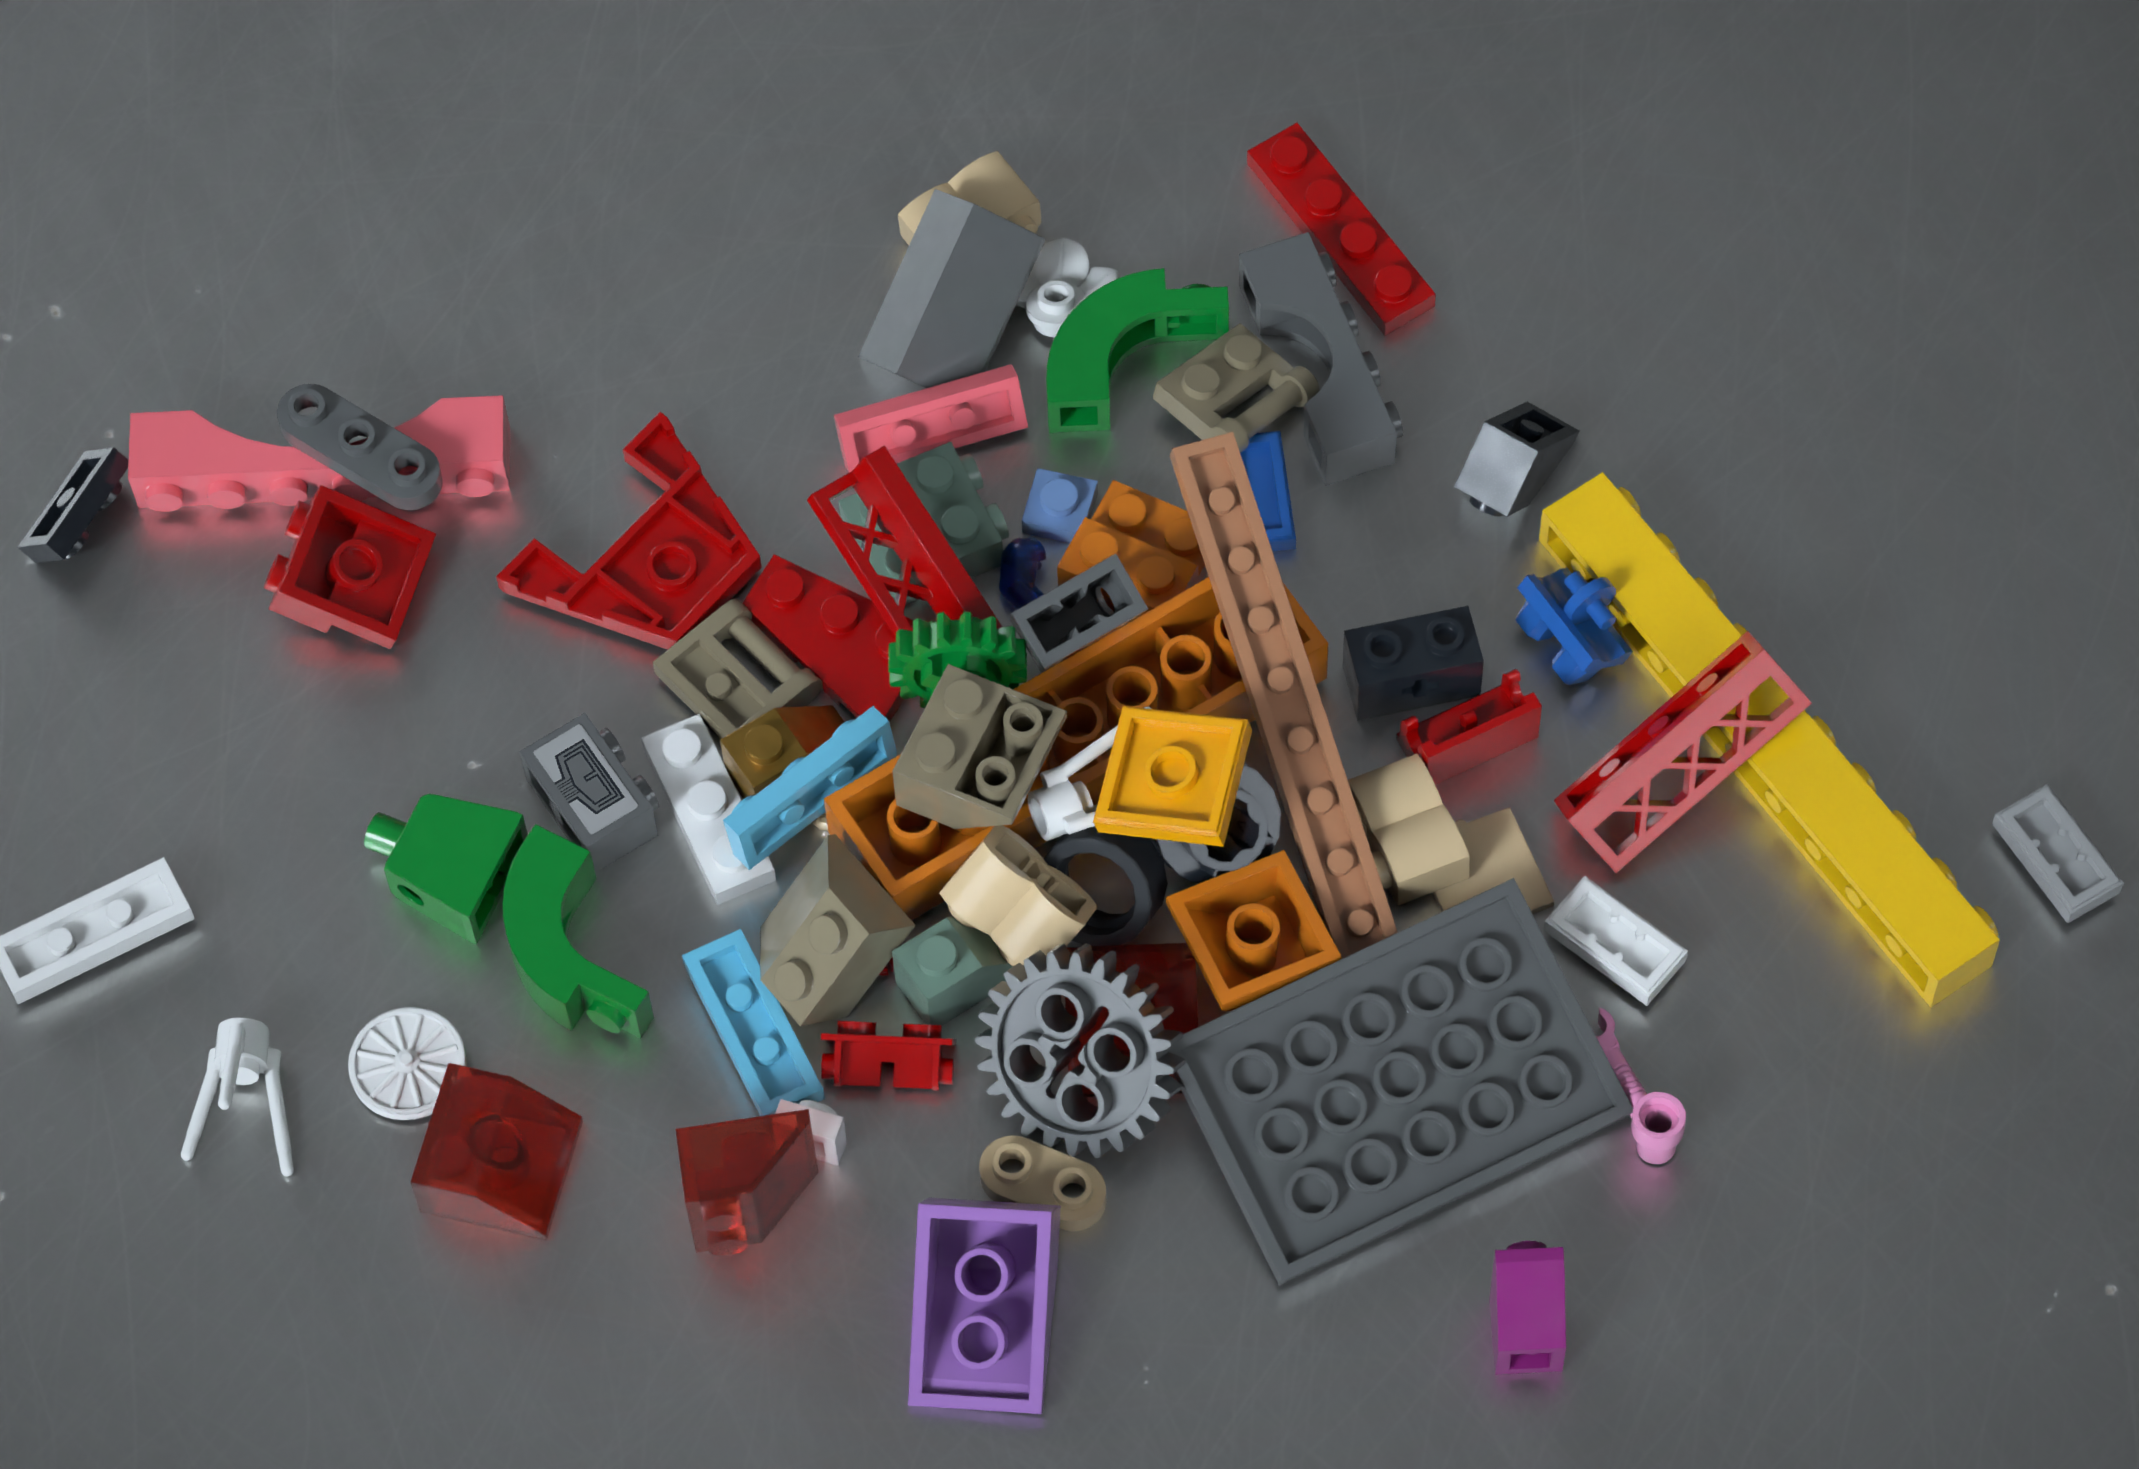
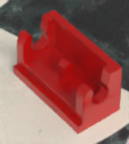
[1396,669,1542,785]

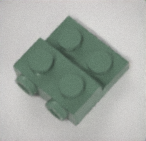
[838,442,1009,605]

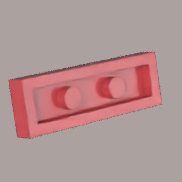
[834,364,1028,473]

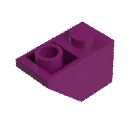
[1489,1241,1566,1375]

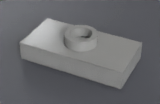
[1992,784,2124,923]

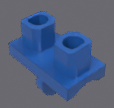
[1515,568,1633,685]

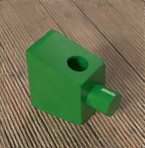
[364,793,528,944]

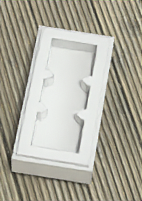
[1544,876,1688,1006]

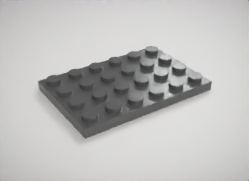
[1168,878,1633,1286]

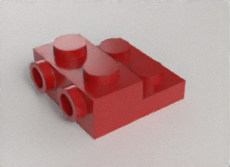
[263,484,436,649]

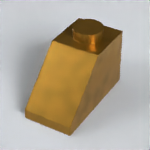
[720,705,845,799]

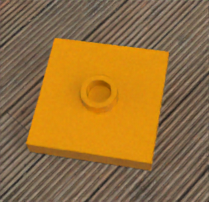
[1093,706,1252,847]

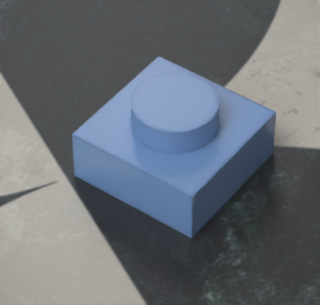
[1021,468,1098,543]

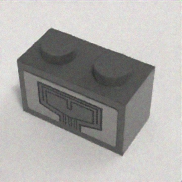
[519,713,660,873]

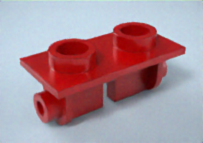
[821,1021,957,1091]

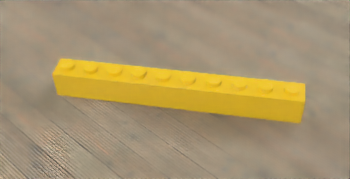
[1539,472,2000,1008]

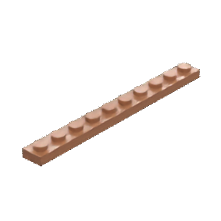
[1170,432,1398,959]

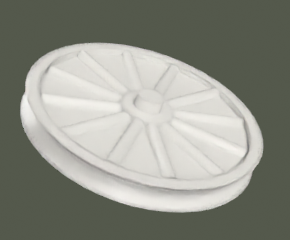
[348,1007,467,1120]

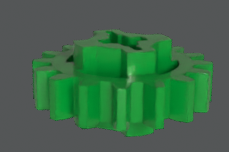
[888,612,1027,709]

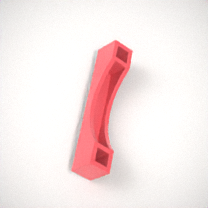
[128,395,510,512]

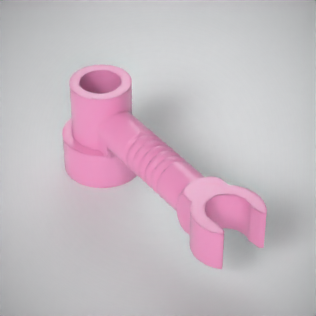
[1596,1008,1686,1164]

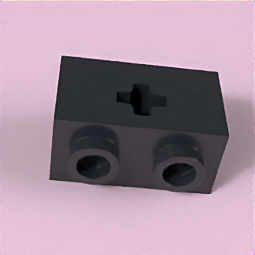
[1342,606,1484,721]

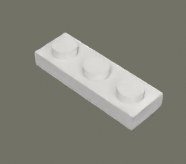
[641,714,776,905]
[0,857,195,1004]

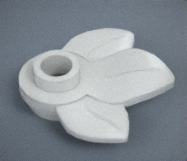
[1016,238,1119,337]

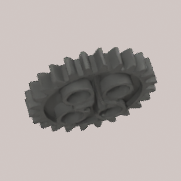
[975,944,1185,1158]

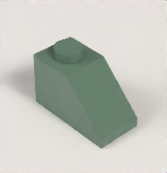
[892,917,1013,1025]

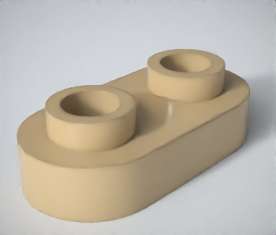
[979,1135,1107,1231]

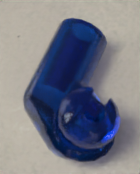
[999,537,1046,610]

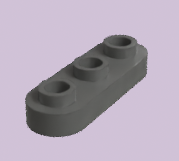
[277,384,443,510]

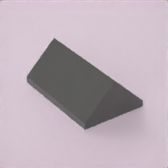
[858,189,1046,388]

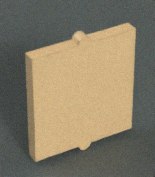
[1432,807,1554,914]

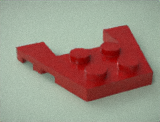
[496,412,762,650]

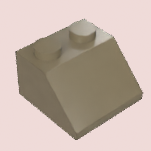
[760,834,916,1026]

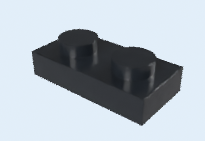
[17,447,129,563]

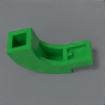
[1046,268,1229,433]
[503,824,654,1039]

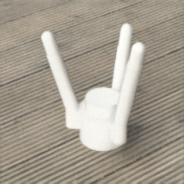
[1028,707,1152,841]
[181,1018,294,1177]

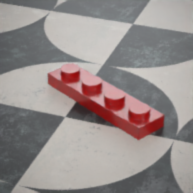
[1247,122,1436,336]

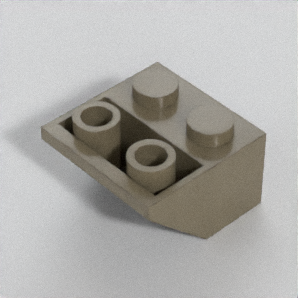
[893,664,1067,829]

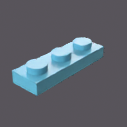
[723,706,898,870]
[682,929,825,1126]

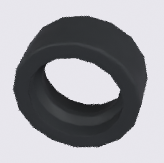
[1043,826,1168,949]

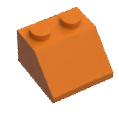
[1166,850,1342,1011]

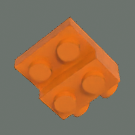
[1057,480,1207,620]

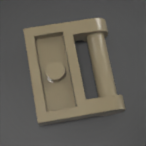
[1153,323,1320,453]
[653,599,823,739]

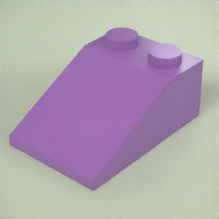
[908,1197,1061,1414]

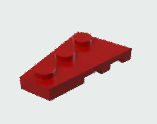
[743,554,913,722]

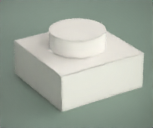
[772,1099,847,1166]

